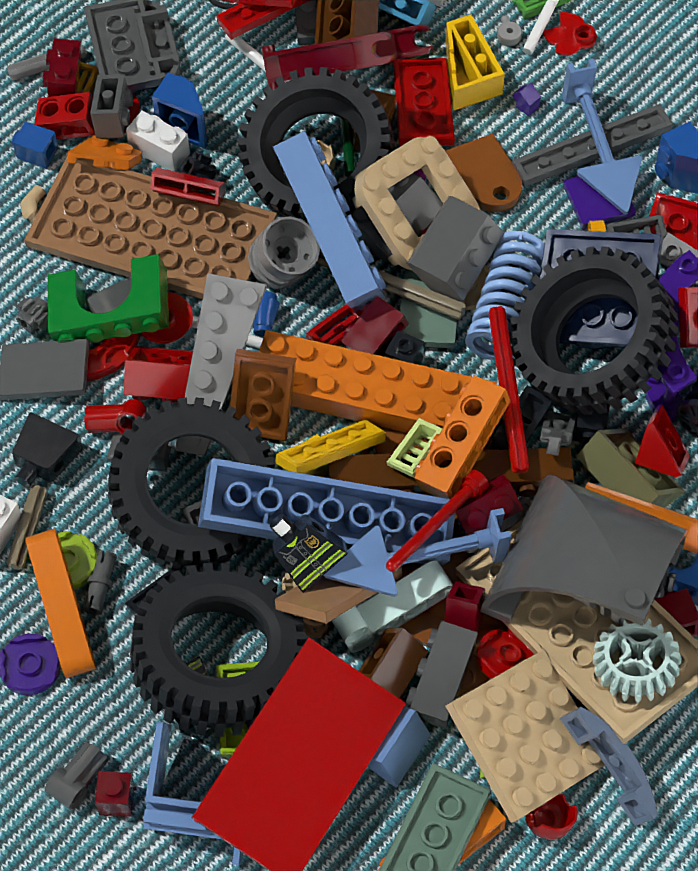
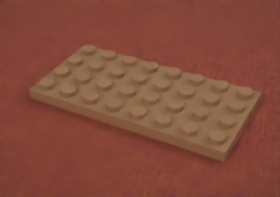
[24,157,277,299]

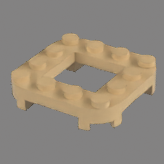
[352,136,481,272]

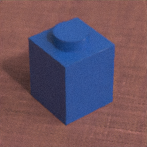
[12,121,59,169]

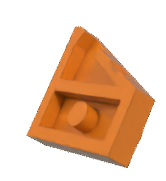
[67,135,143,170]

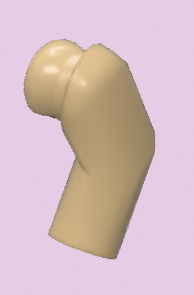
[20,185,46,223]

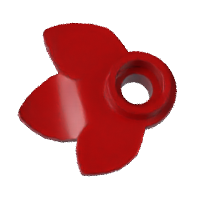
[543,12,597,56]

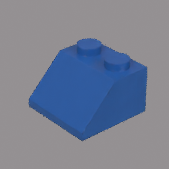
[152,72,208,149]
[655,121,698,194]

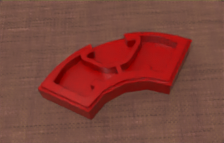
[87,333,140,381]

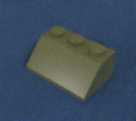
[576,428,685,508]

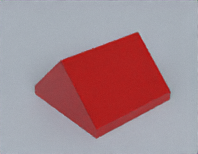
[635,404,690,478]

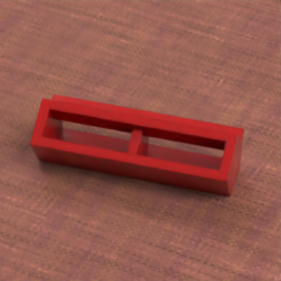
[150,168,226,207]

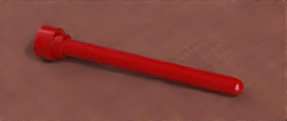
[386,470,489,572]

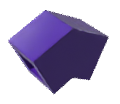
[512,82,541,116]

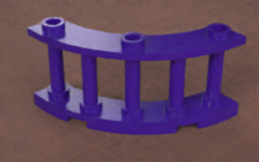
[645,250,698,422]

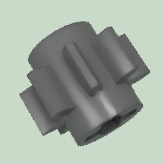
[16,297,48,332]

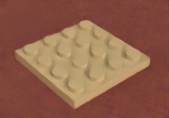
[445,649,605,823]

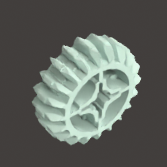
[593,619,682,703]

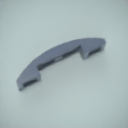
[560,707,658,826]

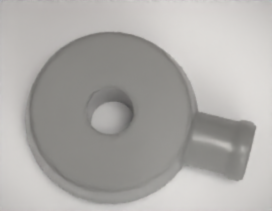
[497,15,522,46]

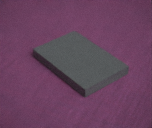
[0,339,90,401]

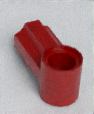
[84,399,147,434]

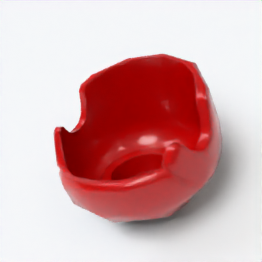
[525,794,578,840]

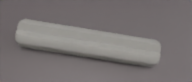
[7,43,86,81]

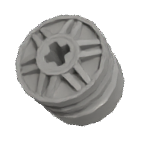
[248,216,320,289]

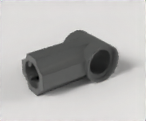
[45,742,109,810]

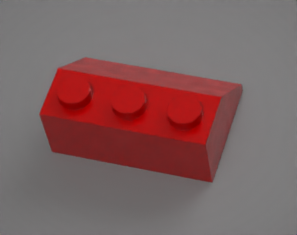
[124,346,193,403]

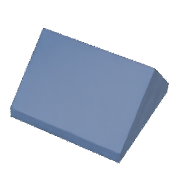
[367,706,431,788]

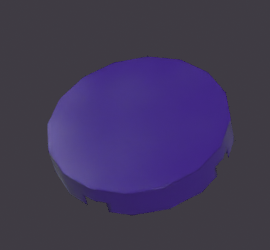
[0,633,61,696]

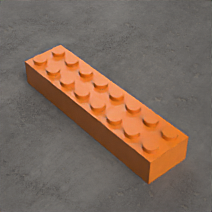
[259,330,497,442]

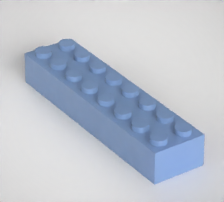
[198,458,455,567]

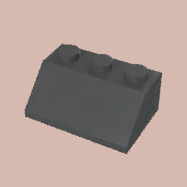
[351,173,443,265]
[407,196,505,301]

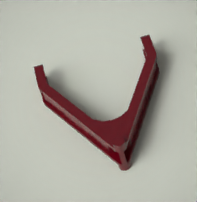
[261,24,434,90]

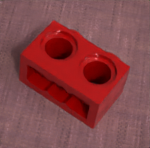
[34,92,95,140]

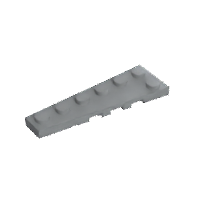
[175,273,267,456]

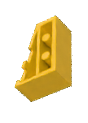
[445,14,505,111]

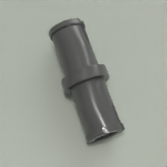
[83,550,117,615]

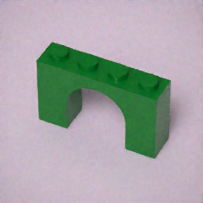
[48,254,169,343]

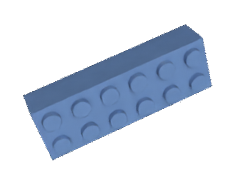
[273,131,387,312]

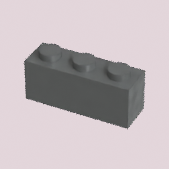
[406,621,478,729]

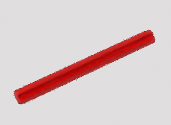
[489,306,529,474]

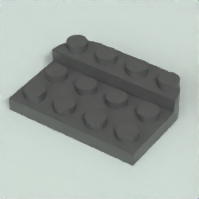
[84,0,181,91]

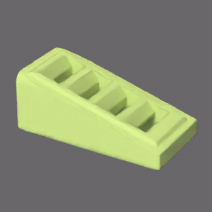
[387,418,443,477]

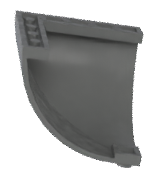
[480,475,688,626]

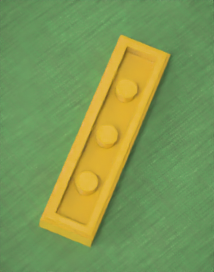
[275,419,386,474]

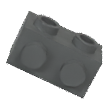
[90,74,133,138]

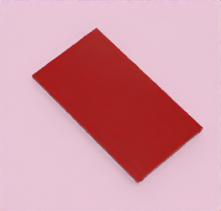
[191,638,406,871]

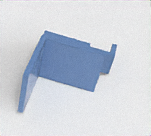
[143,722,243,866]

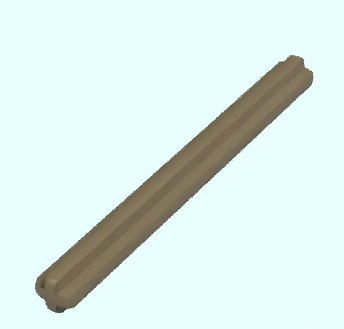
[316,248,466,319]

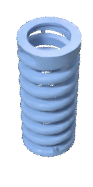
[465,231,545,361]

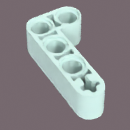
[331,561,453,653]

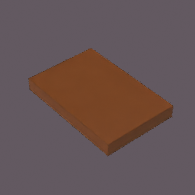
[230,349,297,441]

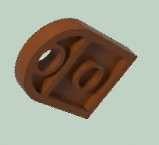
[445,133,522,212]

